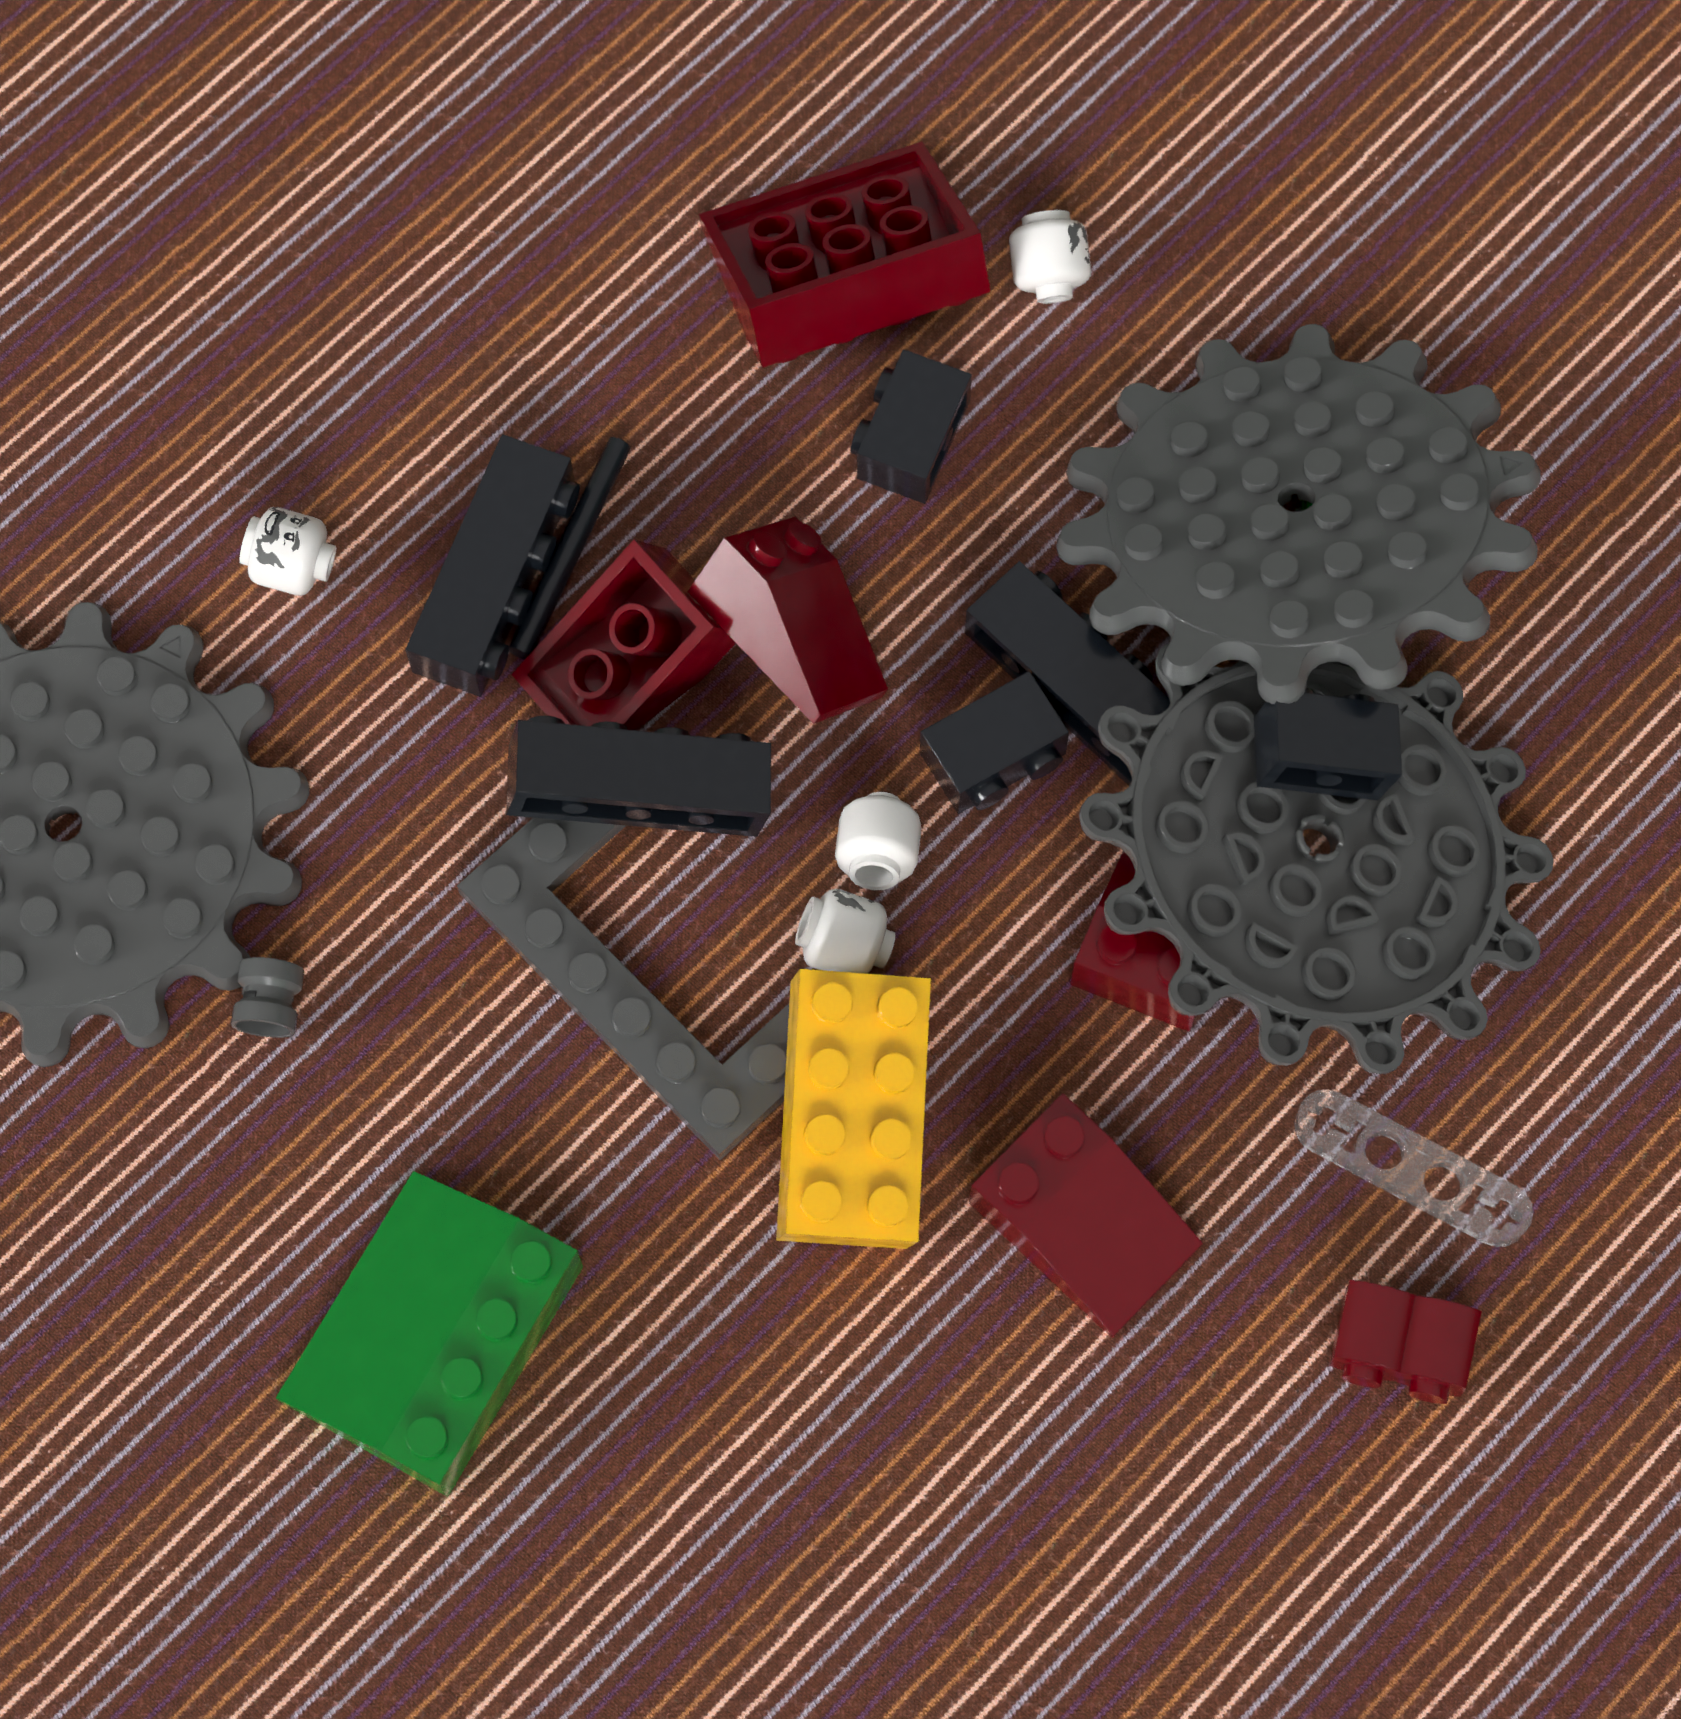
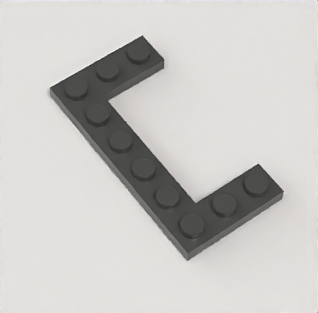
[457,818,789,1160]

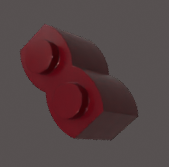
[1329,1280,1482,1404]

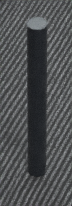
[509,437,631,660]

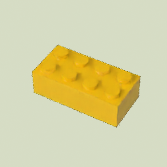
[776,969,931,1249]

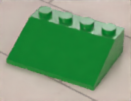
[276,1171,583,1497]

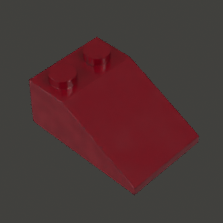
[687,516,888,724]
[511,539,736,731]
[1070,851,1196,1032]
[969,1093,1203,1339]

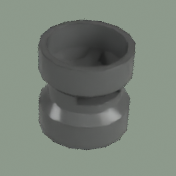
[231,957,304,1038]

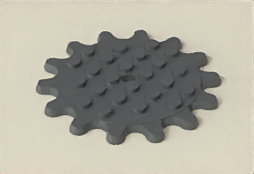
[1056,324,1541,704]
[0,602,310,1067]
[1079,643,1554,1074]

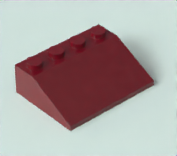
[698,141,991,368]

